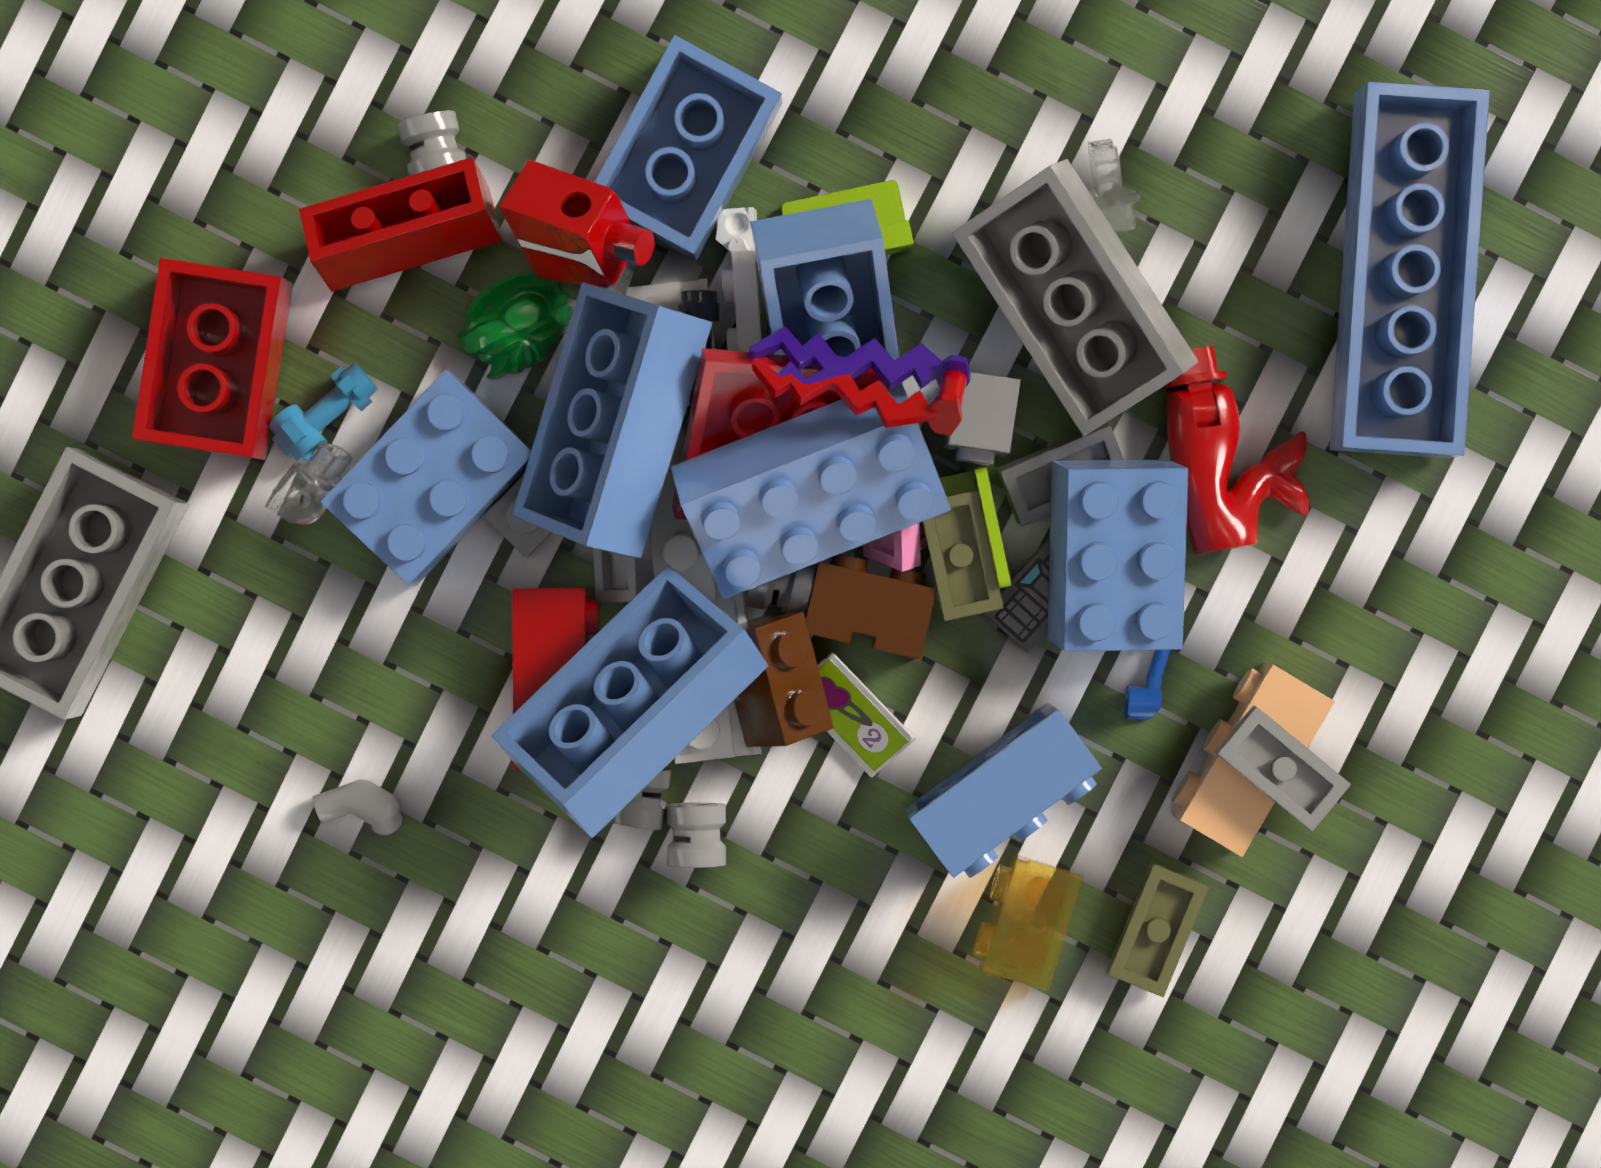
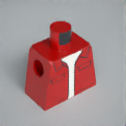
[499,160,654,289]

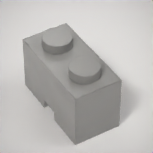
[942,372,1021,466]

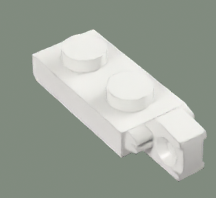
[716,207,768,352]

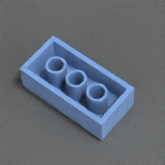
[512,282,713,558]
[671,383,951,599]
[491,565,769,838]

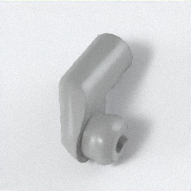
[313,780,403,835]

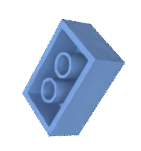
[595,35,782,262]
[750,199,903,384]
[320,370,532,586]
[1047,460,1188,651]
[905,703,1102,878]

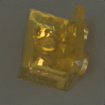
[972,853,1083,991]

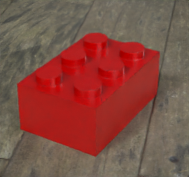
[132,258,293,460]

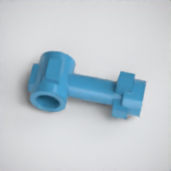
[269,362,378,464]

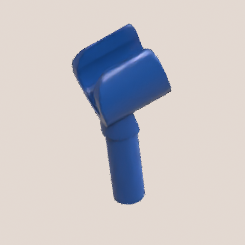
[1124,650,1170,720]

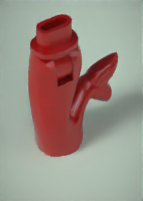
[1164,346,1309,555]

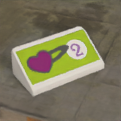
[817,651,916,778]

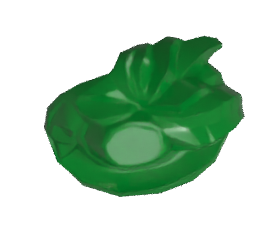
[457,271,573,379]

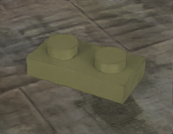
[922,490,1004,621]
[1106,862,1209,998]

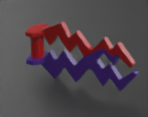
[748,326,971,436]

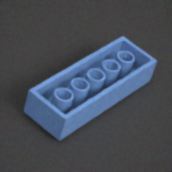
[1330,82,1490,458]

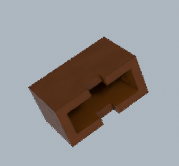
[805,554,937,660]
[734,612,834,747]

